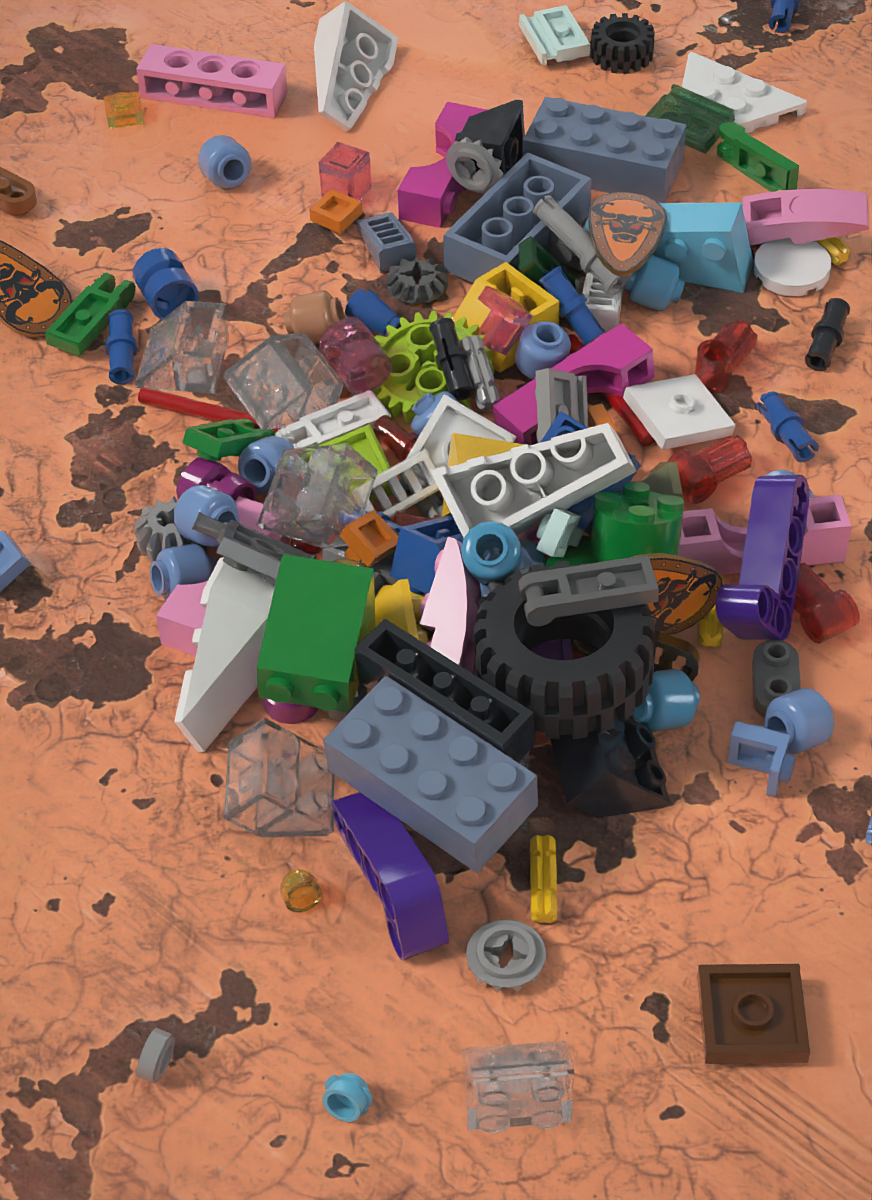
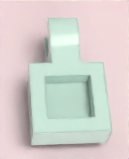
[536,508,585,557]

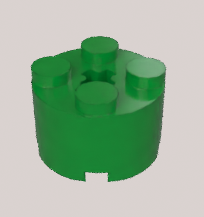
[590,481,684,563]

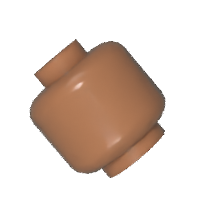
[284,290,345,346]

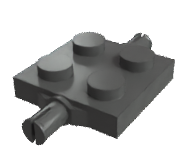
[192,512,311,586]

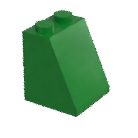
[256,554,375,713]

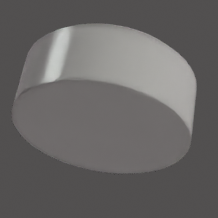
[136,1028,175,1083]

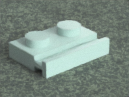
[519,5,590,66]

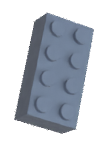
[523,97,686,203]
[443,152,592,283]
[323,675,538,873]

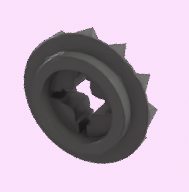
[386,256,448,304]

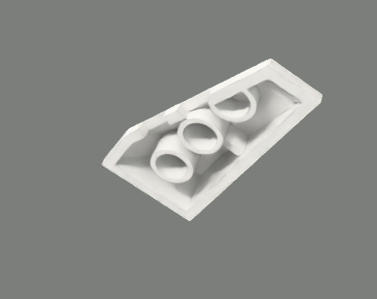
[314,1,398,132]
[174,557,275,752]

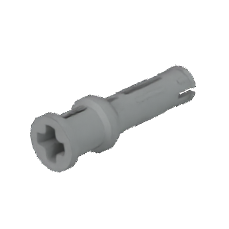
[533,195,633,296]

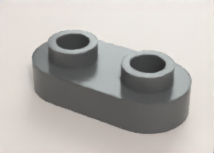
[752,640,801,718]

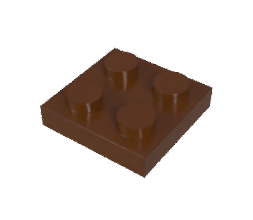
[697,964,810,1064]

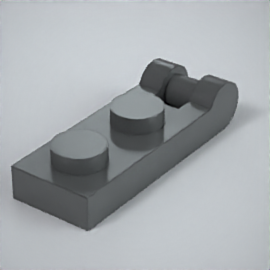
[518,555,659,626]

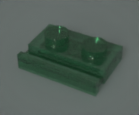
[645,84,735,154]

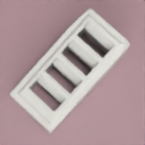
[582,273,624,333]
[348,449,439,518]

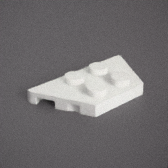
[678,52,807,133]

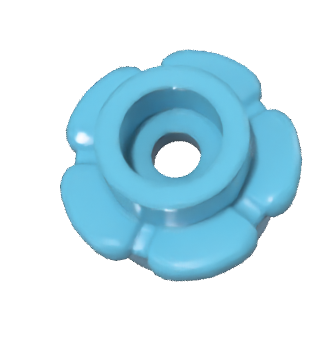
[322,1073,373,1122]

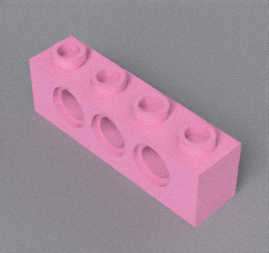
[136,44,287,118]

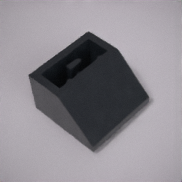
[550,719,671,818]

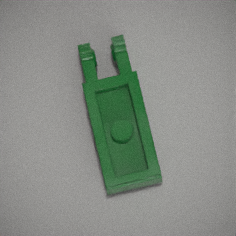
[717,121,799,192]
[45,273,136,356]
[183,419,275,461]

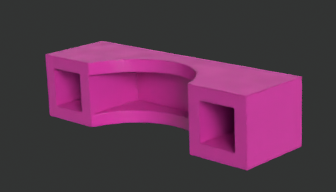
[397,102,488,228]
[493,323,655,445]

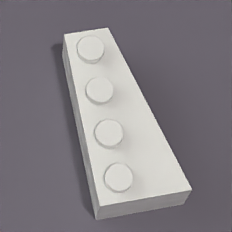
[430,423,637,538]

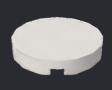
[753,237,831,297]

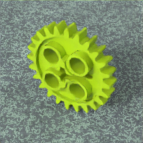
[363,311,495,424]

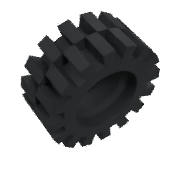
[591,13,655,74]

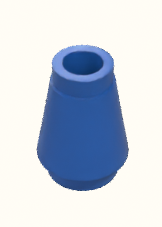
[345,289,401,337]

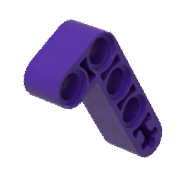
[716,475,810,640]
[331,792,449,960]

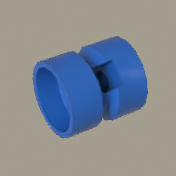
[133,248,199,321]

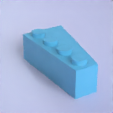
[583,202,754,293]

